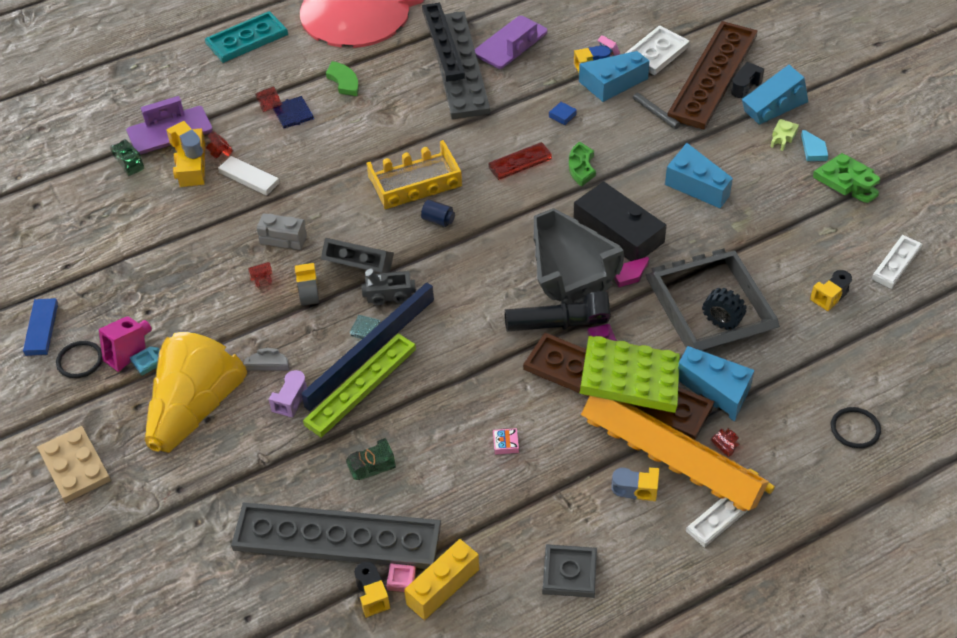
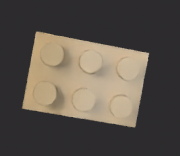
[37,426,111,503]

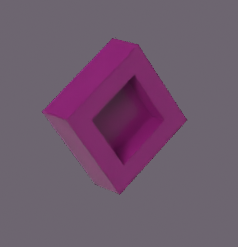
[588,324,617,341]

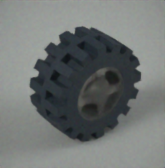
[702,288,747,330]

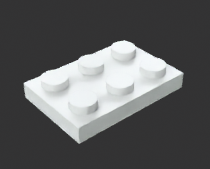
[626,25,690,75]

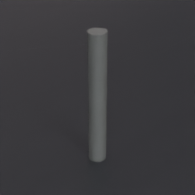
[633,92,680,129]

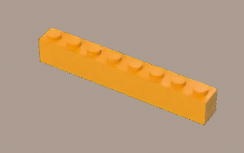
[581,396,769,511]

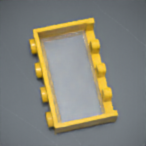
[367,140,462,209]

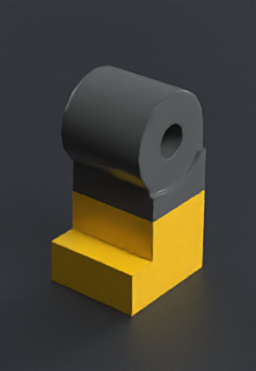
[295,263,319,306]

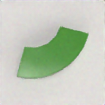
[326,61,359,96]
[569,141,596,186]

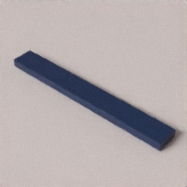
[301,283,434,411]

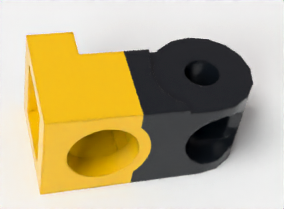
[810,270,852,311]
[354,562,390,618]

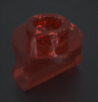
[711,428,740,457]

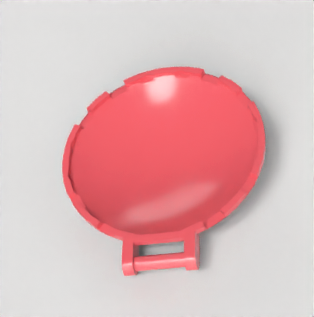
[300,0,424,48]

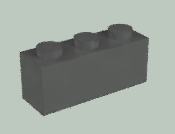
[321,238,394,273]

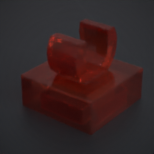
[255,86,282,113]
[206,131,233,158]
[248,262,272,288]

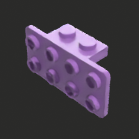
[475,15,547,69]
[126,96,213,155]

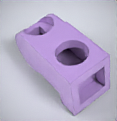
[269,370,307,418]

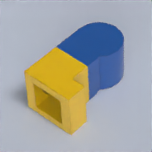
[574,46,611,73]

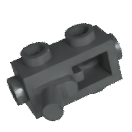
[362,269,416,305]

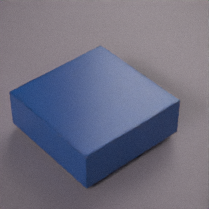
[549,102,577,125]

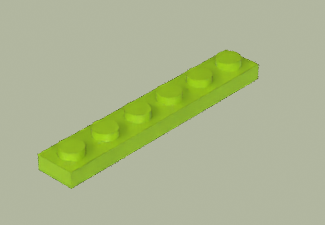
[303,333,416,438]

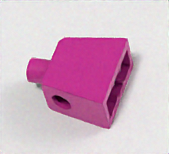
[99,317,152,372]

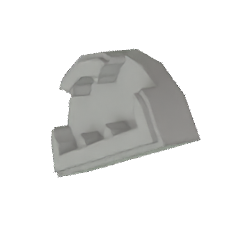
[244,348,289,371]

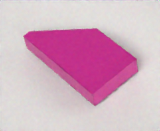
[614,257,649,288]

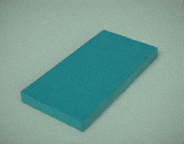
[205,11,288,63]

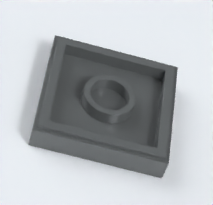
[542,544,597,598]

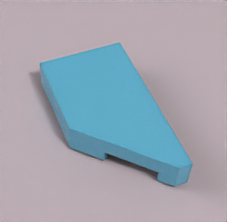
[801,130,828,161]
[130,347,160,375]

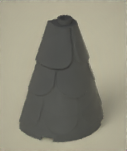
[533,208,624,304]

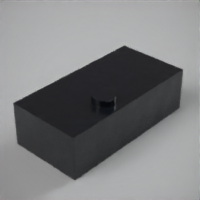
[573,181,667,261]

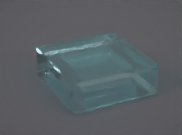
[350,315,380,339]

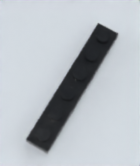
[422,2,465,82]

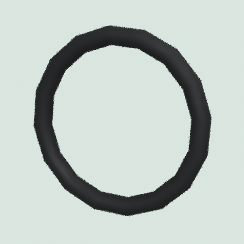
[56,341,103,378]
[830,407,881,448]

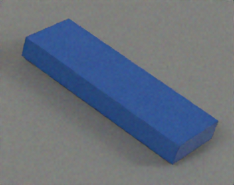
[23,298,58,356]

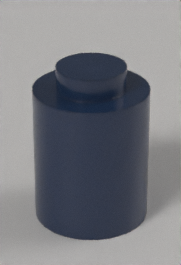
[421,199,455,227]

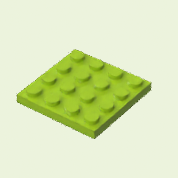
[579,336,680,413]

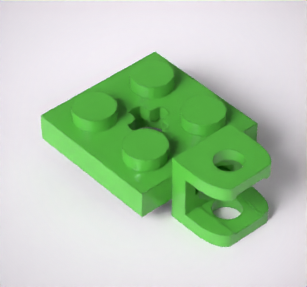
[813,153,880,203]

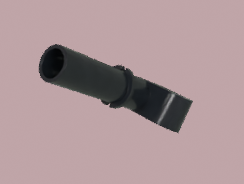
[504,291,611,332]

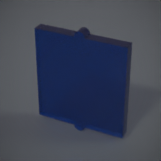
[272,96,314,129]

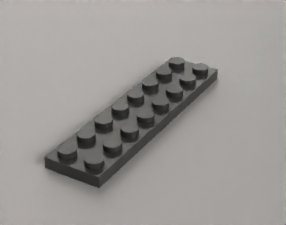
[436,11,490,119]
[231,502,441,569]

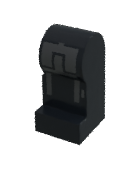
[731,62,765,98]

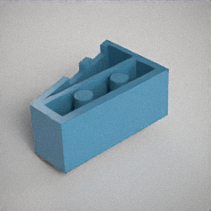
[579,51,650,102]
[742,65,809,125]
[665,143,733,208]
[678,346,754,421]

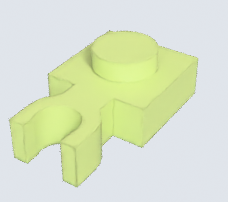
[771,119,799,151]

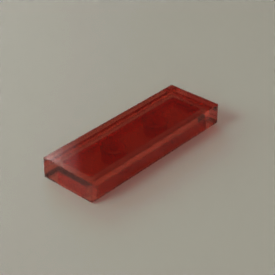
[489,142,552,180]

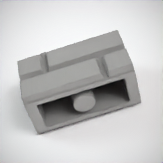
[257,213,307,250]

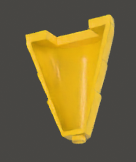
[145,332,247,453]

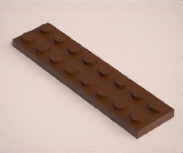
[667,21,758,130]
[523,333,715,440]

